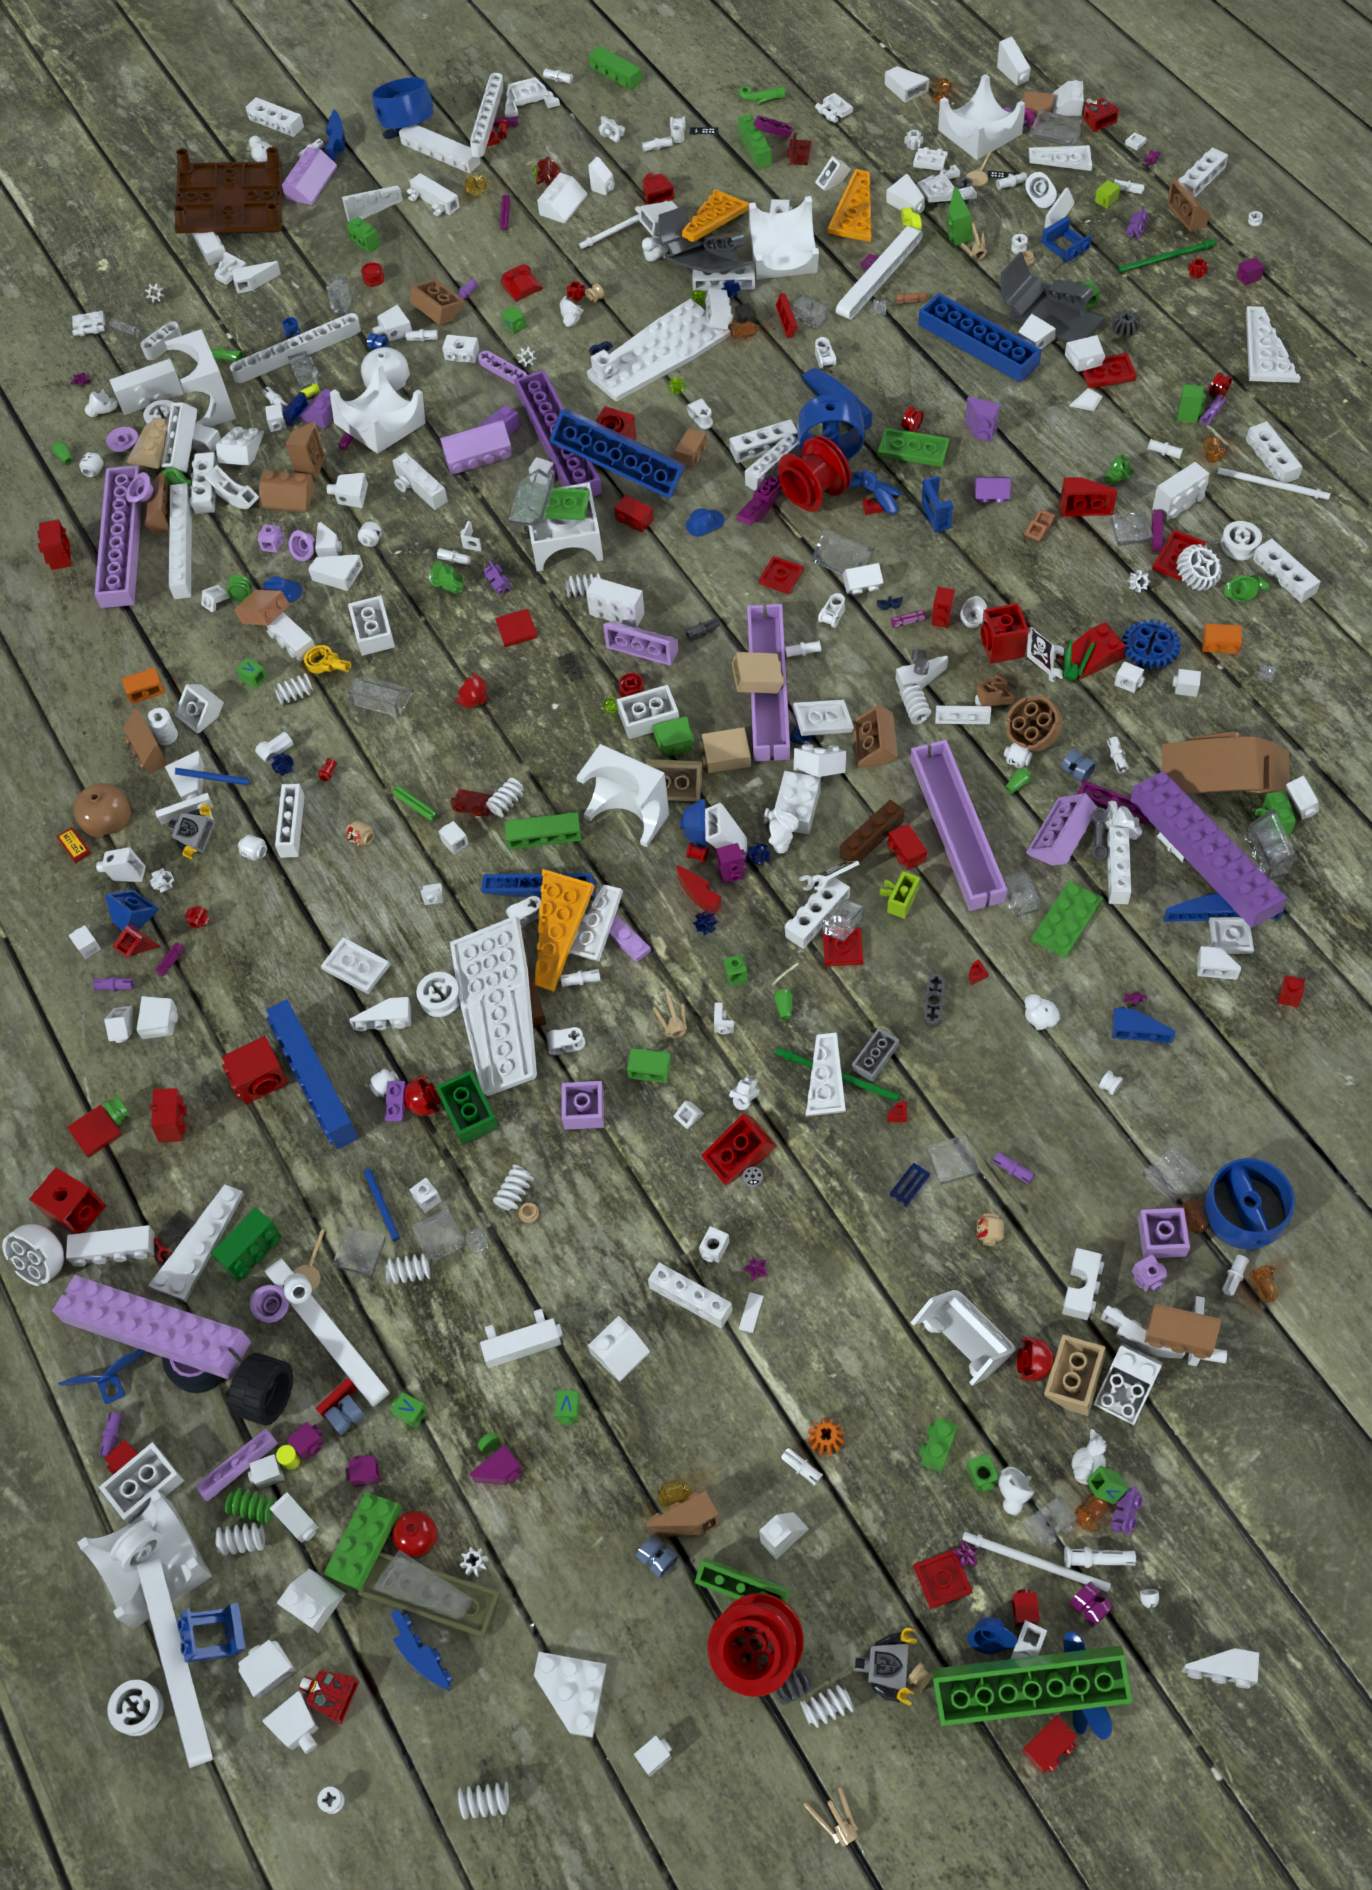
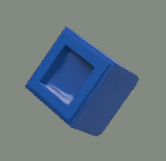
[789,725,814,745]

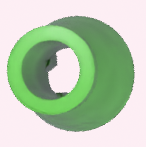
[52,441,73,465]
[1005,767,1032,794]
[774,989,793,1020]

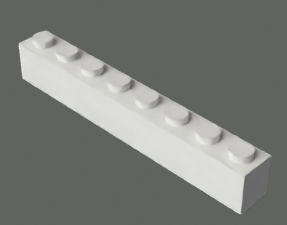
[169,483,192,599]

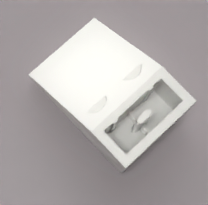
[216,427,264,465]
[1093,1343,1163,1425]

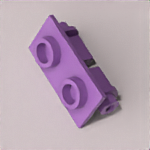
[1126,207,1148,240]
[484,560,512,594]
[385,1081,406,1122]
[1110,1486,1142,1538]

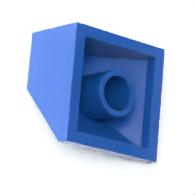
[680,799,707,848]
[105,889,159,931]

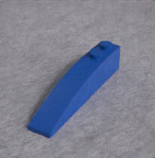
[802,368,872,430]
[481,873,597,899]
[1163,889,1285,922]

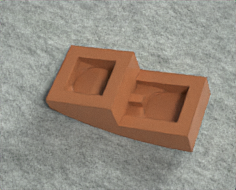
[1024,509,1055,542]

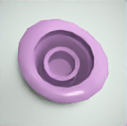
[126,472,154,503]
[289,530,316,562]
[249,1285,289,1323]

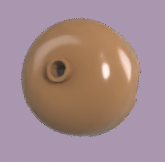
[1006,695,1062,752]
[73,783,131,838]

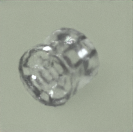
[873,299,886,316]
[1257,662,1276,683]
[466,1229,489,1254]

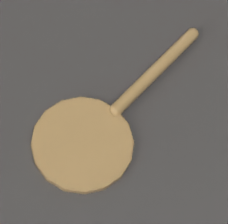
[966,152,991,187]
[293,1229,325,1292]

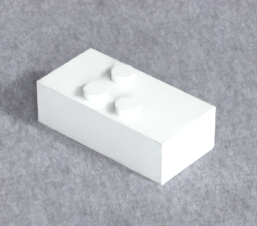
[109,359,184,415]

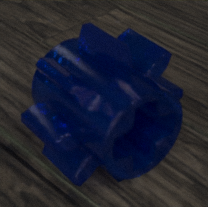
[721,280,741,298]
[271,752,294,776]
[747,843,771,865]
[693,910,718,935]

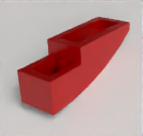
[676,865,722,917]

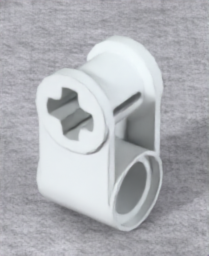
[670,117,686,143]
[815,337,836,369]
[686,398,713,429]
[818,593,845,628]
[506,896,541,928]
[546,1027,585,1055]

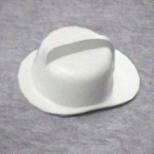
[1025,172,1057,208]

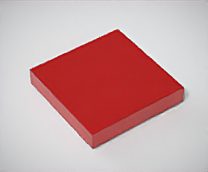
[758,556,804,595]
[495,609,538,647]
[823,928,863,967]
[67,1104,122,1158]
[913,1549,973,1610]

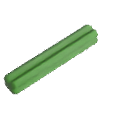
[393,786,437,821]

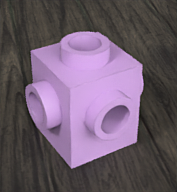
[258,524,284,553]
[1132,1254,1167,1293]

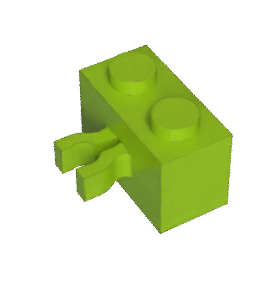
[879,871,921,919]

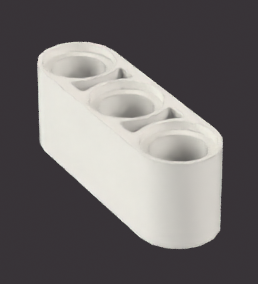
[141,321,182,360]

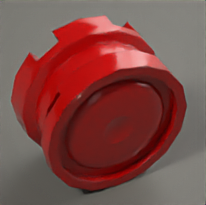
[361,262,384,287]
[1208,372,1232,399]
[901,406,924,432]
[619,673,644,697]

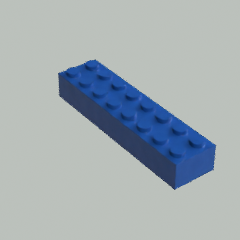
[918,293,1042,382]
[549,408,686,499]
[266,999,359,1150]

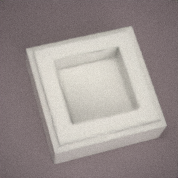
[1125,132,1147,150]

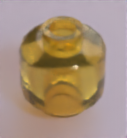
[464,173,487,196]
[657,1478,692,1511]

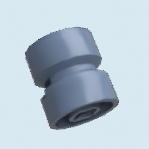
[1061,749,1096,783]
[324,1395,365,1436]
[636,1534,679,1579]

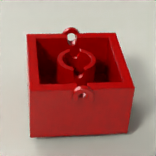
[37,519,72,570]
[150,1088,187,1143]

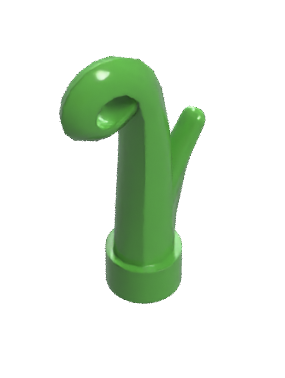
[738,85,786,105]
[193,346,245,362]

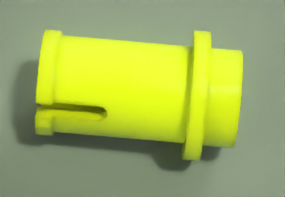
[299,383,321,400]

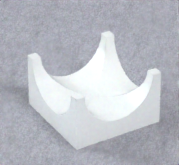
[938,74,1025,160]
[749,196,819,280]
[165,329,236,427]
[330,363,425,454]
[527,482,603,572]
[577,744,669,847]
[77,1490,213,1630]

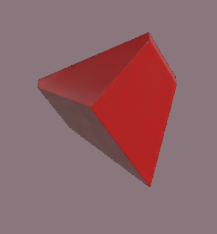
[112,924,161,958]

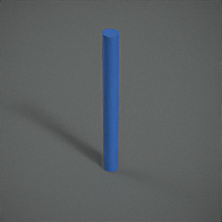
[175,767,249,785]
[364,1169,400,1241]

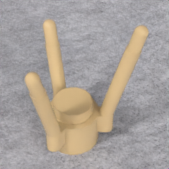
[961,222,987,260]
[653,988,688,1038]
[803,1787,859,1847]

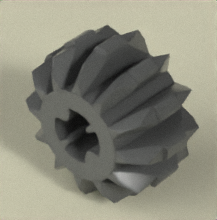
[1112,310,1140,337]
[774,1668,814,1705]

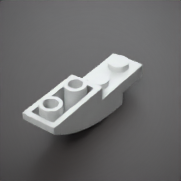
[1101,1306,1186,1359]

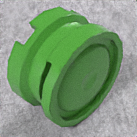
[227,575,253,601]
[102,1094,132,1126]

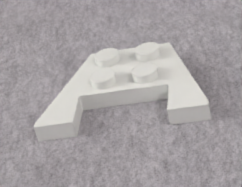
[505,77,560,118]
[918,165,977,202]

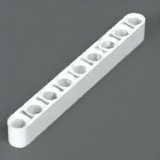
[470,73,503,157]
[836,226,923,320]
[230,313,361,383]
[264,1258,390,1407]
[136,1558,213,1768]

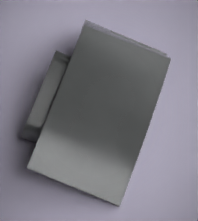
[658,206,754,273]
[1001,252,1105,343]

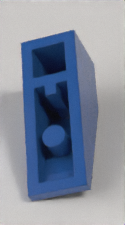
[1112,1007,1175,1043]

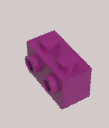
[716,843,747,884]

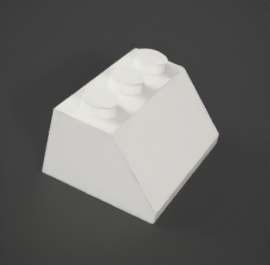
[537,173,587,223]

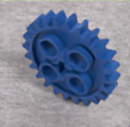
[1122,619,1181,670]

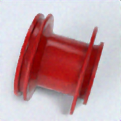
[778,436,851,512]
[707,1593,804,1697]

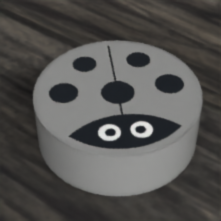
[743,1167,763,1188]

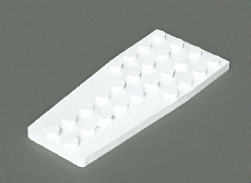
[587,298,731,401]
[450,916,537,1096]

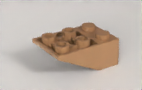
[646,1490,720,1537]

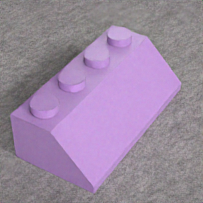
[282,147,337,205]
[440,420,513,475]
[603,621,679,666]
[1026,793,1098,866]

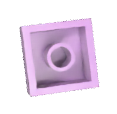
[562,1081,604,1130]
[1138,1208,1190,1259]

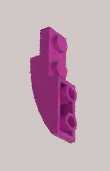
[736,476,782,526]

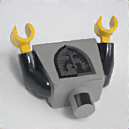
[168,804,216,860]
[855,1628,917,1706]

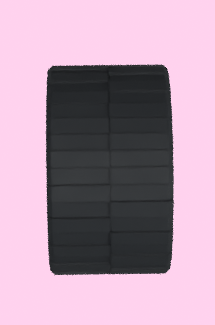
[228,1352,294,1426]

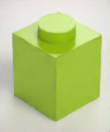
[1095,180,1120,208]

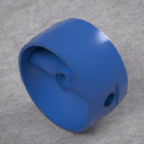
[372,77,434,129]
[797,394,865,460]
[1204,1158,1295,1250]

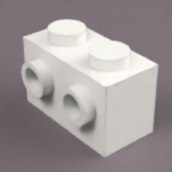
[842,563,883,595]

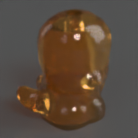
[933,78,952,103]
[731,319,757,339]
[1203,435,1226,463]
[1177,1198,1209,1233]
[1250,1265,1279,1303]
[1072,1494,1108,1532]

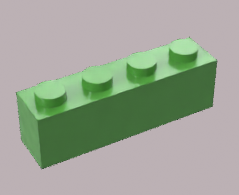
[588,46,642,90]
[738,114,772,169]
[505,812,582,850]
[695,1558,792,1604]

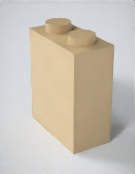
[732,652,784,693]
[699,727,751,774]

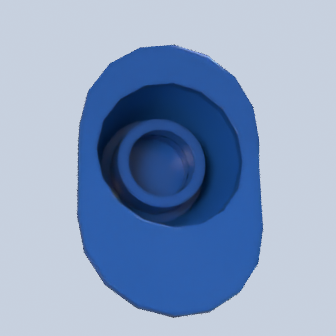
[686,508,724,536]
[263,576,303,602]
[967,1617,1018,1654]

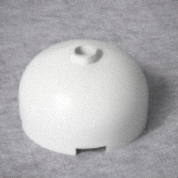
[361,347,410,391]
[2,1224,64,1286]

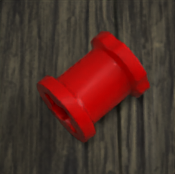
[686,842,709,863]

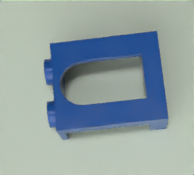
[1041,217,1091,262]
[921,476,953,532]
[177,1603,246,1662]

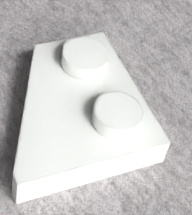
[214,251,247,285]

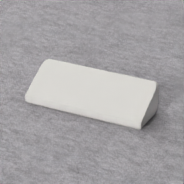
[1045,187,1074,228]

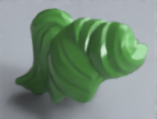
[1104,454,1134,485]
[161,467,191,488]
[429,561,464,594]
[1224,575,1270,602]

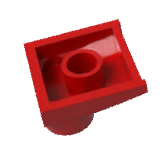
[500,264,543,302]

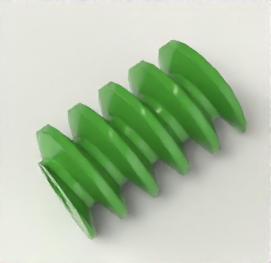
[225,1487,275,1525]

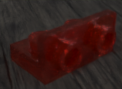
[787,133,812,166]
[536,156,560,186]
[450,789,493,817]

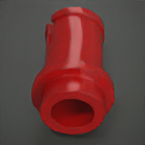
[497,119,509,139]
[318,758,337,782]

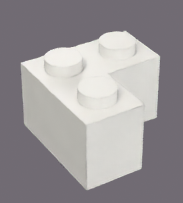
[794,744,846,777]

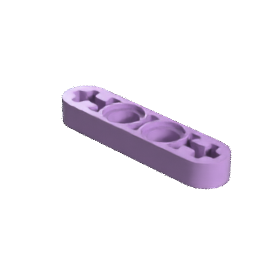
[478,351,527,385]

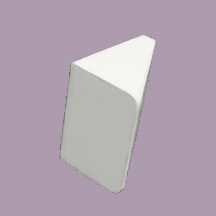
[673,1101,704,1129]

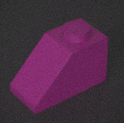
[469,1445,523,1485]

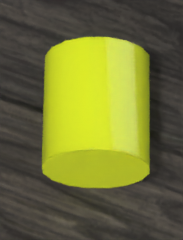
[276,1445,300,1470]

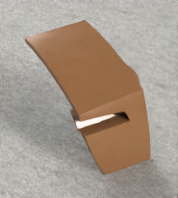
[1162,731,1290,794]

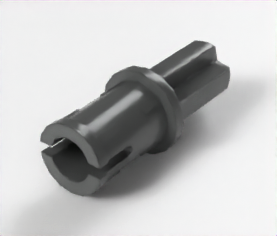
[685,617,720,640]

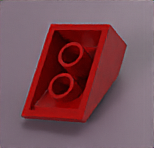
[1060,477,1117,517]
[1058,622,1126,681]
[701,1113,777,1185]

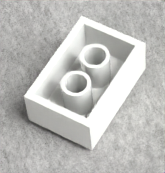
[1152,462,1210,522]
[586,577,645,627]
[348,596,395,656]
[617,685,679,739]
[773,771,821,834]
[99,1442,185,1524]

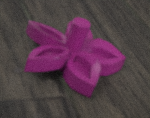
[1143,150,1160,167]
[71,372,90,387]
[1124,991,1147,1006]
[743,1256,767,1281]
[952,1540,977,1567]

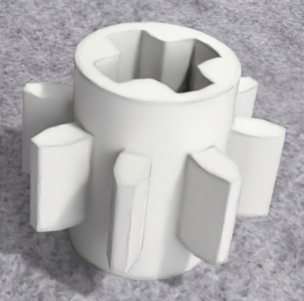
[904,130,923,150]
[145,283,165,303]
[517,346,537,367]
[1127,570,1151,592]
[150,868,174,893]
[460,1547,489,1577]

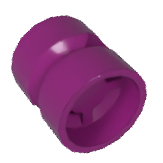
[1070,1581,1114,1628]

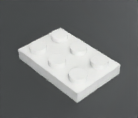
[792,700,854,736]
[321,937,390,994]

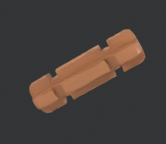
[896,292,927,304]

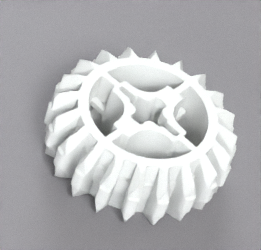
[1176,544,1223,591]

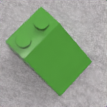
[947,187,973,246]

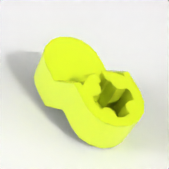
[901,207,922,231]

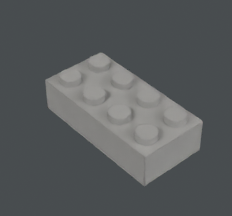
[851,1028,900,1083]

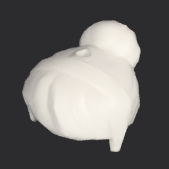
[249,136,273,162]
[642,236,668,261]
[85,389,118,417]
[960,596,988,629]
[1024,994,1060,1030]
[998,1466,1034,1515]

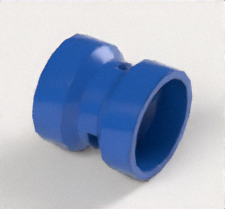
[282,317,301,339]
[367,333,388,350]

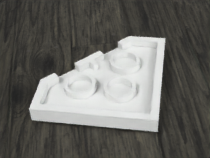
[534,1652,607,1738]

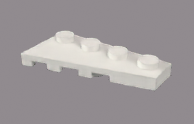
[1028,145,1092,171]
[342,186,403,222]
[569,885,623,962]
[805,1033,846,1117]

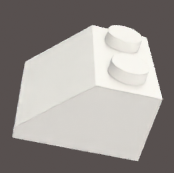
[1052,80,1084,116]
[174,684,224,733]
[588,1316,650,1382]
[277,1568,346,1633]

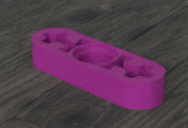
[753,115,793,138]
[1152,509,1163,552]

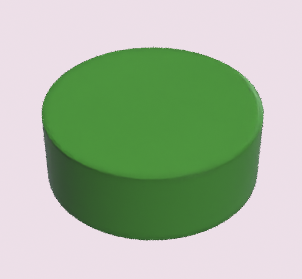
[478,1432,500,1454]

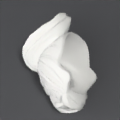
[560,296,584,327]
[1103,801,1142,840]
[769,808,799,853]
[1072,1429,1107,1485]

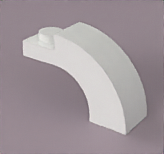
[205,465,259,509]

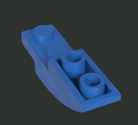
[326,110,345,161]
[391,1609,453,1692]

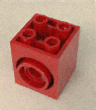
[595,406,637,441]
[980,603,1029,664]
[221,1036,289,1104]
[29,1167,106,1234]

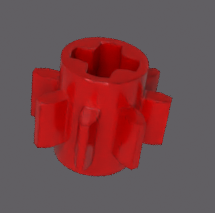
[1188,258,1208,279]
[567,281,585,301]
[185,905,210,929]

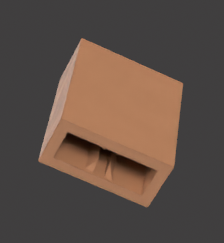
[234,590,290,626]

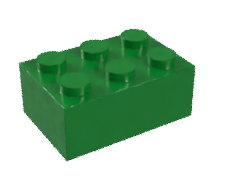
[435,1070,499,1145]
[211,1207,282,1282]

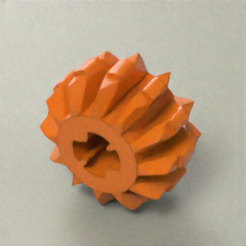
[808,1418,845,1457]

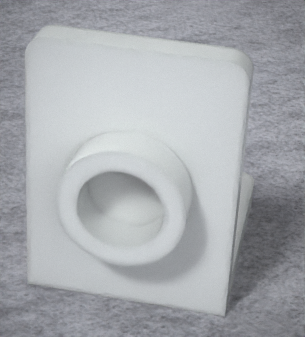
[461,521,482,551]
[421,883,443,905]

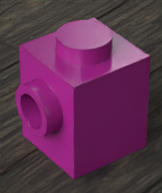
[1236,257,1264,286]
[286,1422,325,1461]
[345,1455,380,1487]

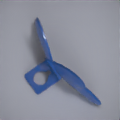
[848,469,901,514]
[58,1349,146,1404]
[1063,1631,1112,1740]

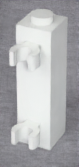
[407,173,460,217]
[480,1309,563,1368]

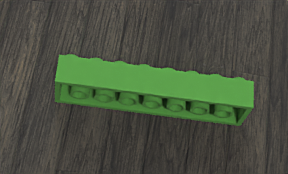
[933,1645,1133,1726]

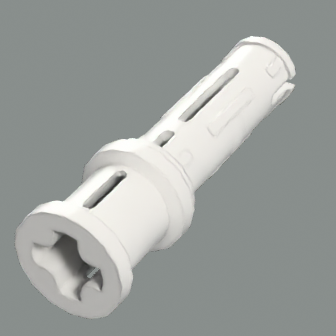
[1064,1546,1136,1568]

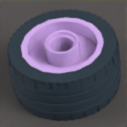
[162,1350,230,1394]

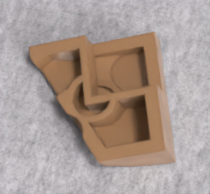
[1023,91,1055,123]
[977,674,1015,706]

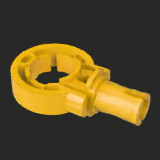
[304,645,351,673]

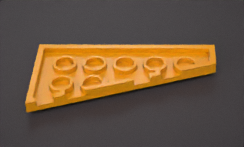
[827,169,871,242]
[682,189,749,242]
[535,869,595,992]

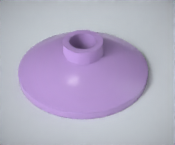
[106,427,138,452]

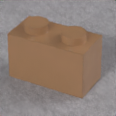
[674,428,708,468]

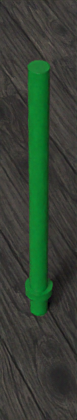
[1118,239,1217,273]
[775,1047,900,1102]

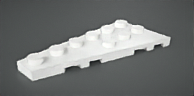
[1246,306,1300,383]

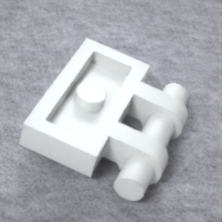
[815,93,853,123]
[913,147,948,171]
[72,311,105,337]

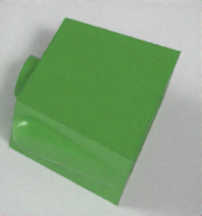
[653,716,695,757]

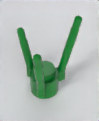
[1063,639,1095,680]

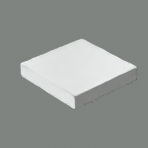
[1209,917,1254,954]

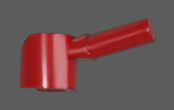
[154,1237,172,1262]

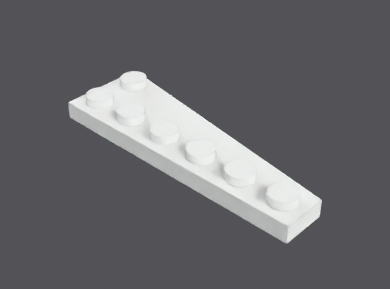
[148,1184,244,1302]

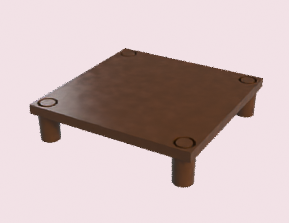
[174,147,282,234]

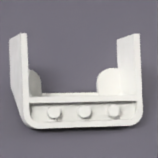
[911,1290,1016,1386]

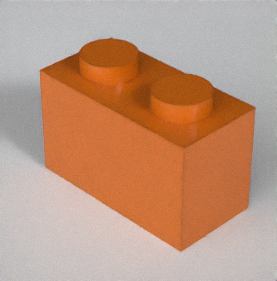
[1202,623,1242,654]
[122,667,165,704]

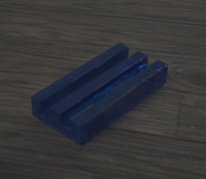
[282,391,308,426]
[890,1162,930,1207]

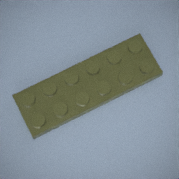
[358,1552,501,1639]

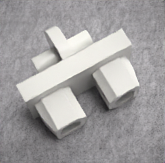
[599,116,625,143]
[729,1075,760,1110]

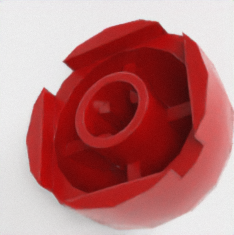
[455,672,488,708]
[404,1075,440,1116]
[1016,1337,1055,1382]
[392,1511,438,1558]

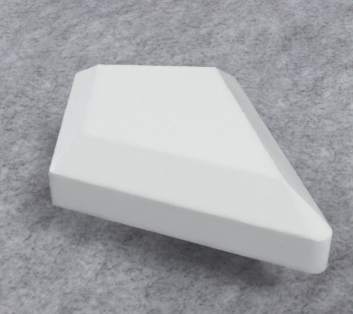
[1070,388,1103,411]

